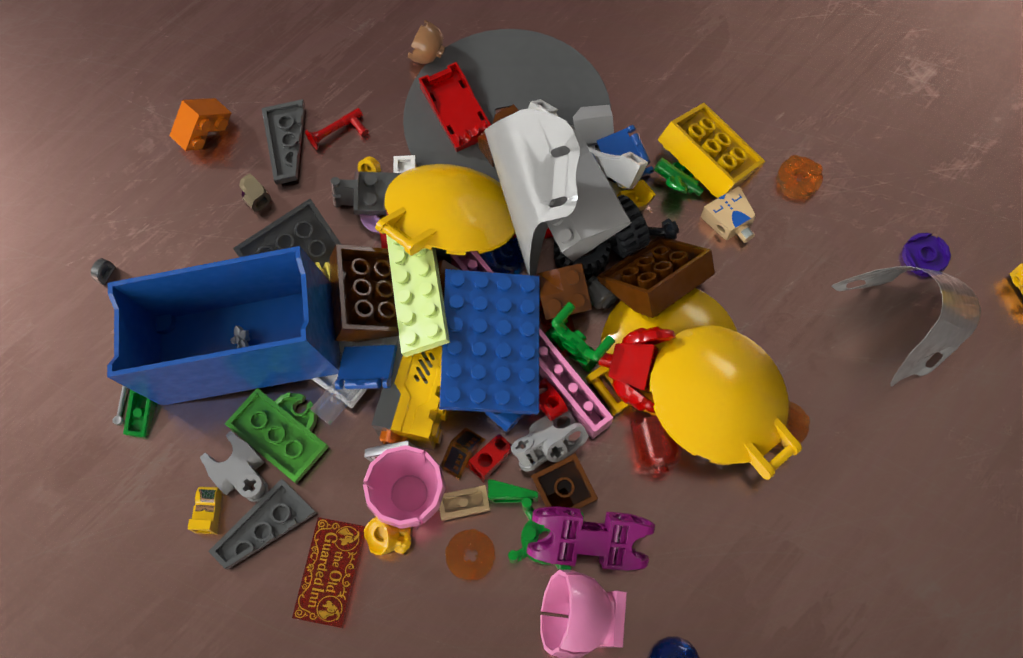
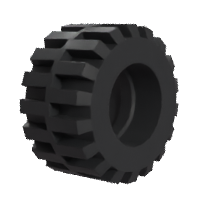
[610,195,650,258]
[554,238,611,280]

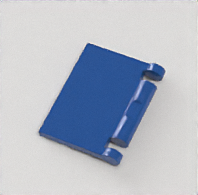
[596,125,654,183]
[335,345,397,390]

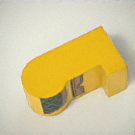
[188,487,222,534]

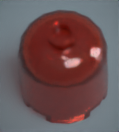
[630,416,683,474]

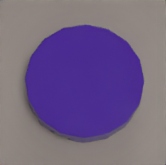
[902,233,951,277]

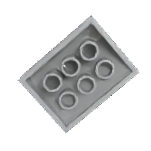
[546,152,632,262]

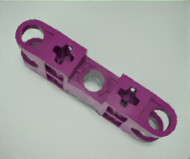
[527,506,655,571]

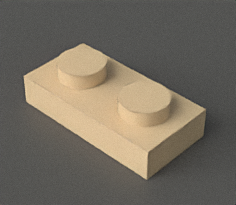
[439,485,490,521]

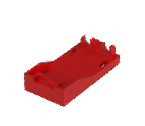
[419,62,491,152]

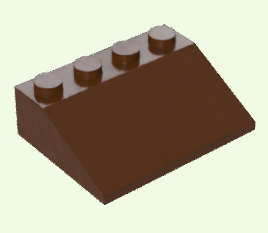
[597,236,715,318]
[329,244,399,342]

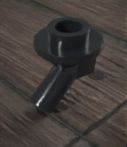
[648,218,679,240]

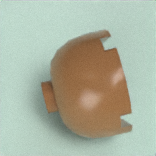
[408,20,446,64]

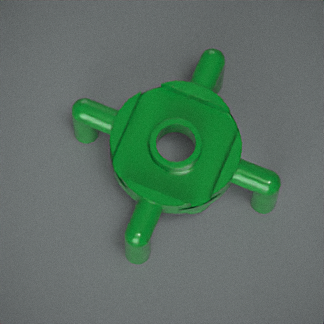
[545,302,615,372]
[508,498,584,570]

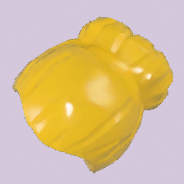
[364,517,412,555]

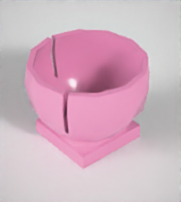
[363,445,446,529]
[540,570,627,658]

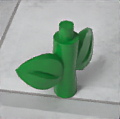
[654,157,704,196]

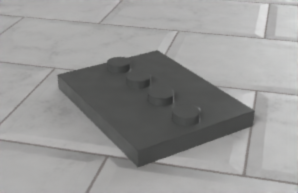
[233,199,342,269]

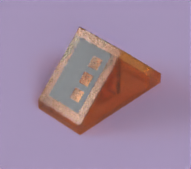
[440,427,486,480]

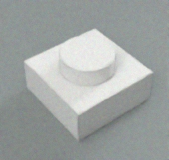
[393,155,416,173]

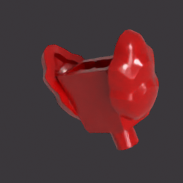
[598,327,676,413]

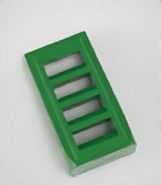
[488,479,538,503]

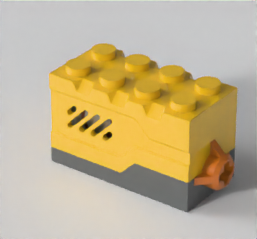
[371,336,449,450]

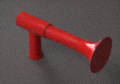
[305,108,369,150]

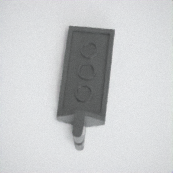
[331,171,401,215]

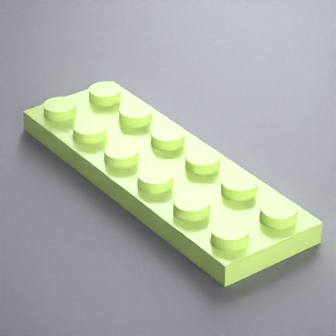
[386,235,450,357]

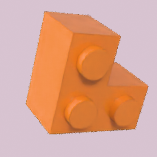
[169,98,232,151]

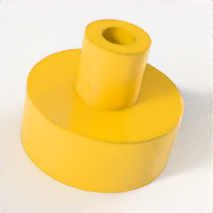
[358,156,381,172]

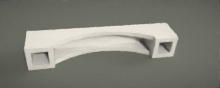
[528,99,648,189]

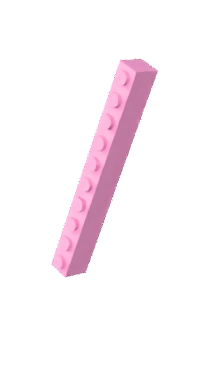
[450,251,614,439]

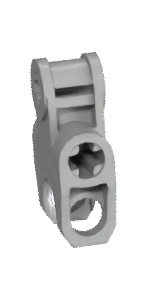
[511,410,589,471]
[200,431,268,502]

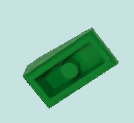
[123,389,157,438]

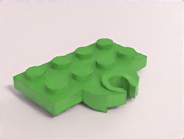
[225,388,329,484]

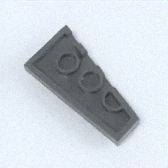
[262,99,305,185]
[208,479,317,570]

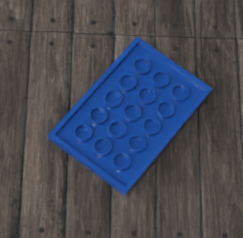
[439,269,539,415]

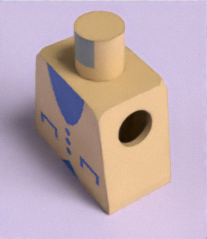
[701,186,756,243]

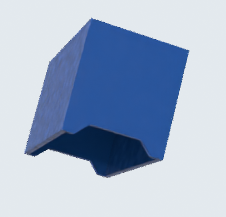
[107,246,341,406]

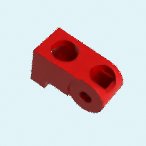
[539,378,568,421]
[468,434,512,483]

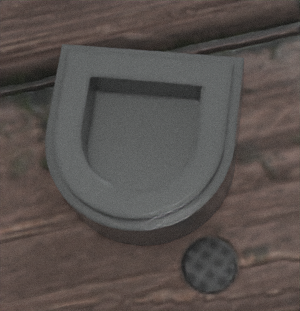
[91,258,116,285]

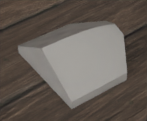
[573,105,614,146]

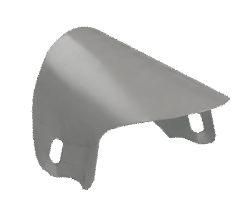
[484,109,589,276]
[831,266,981,387]

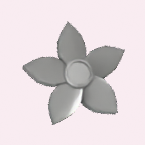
[230,326,250,349]

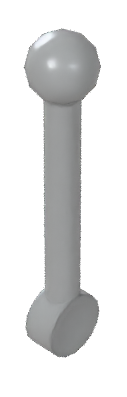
[113,386,127,426]

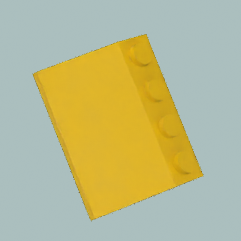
[658,103,765,199]

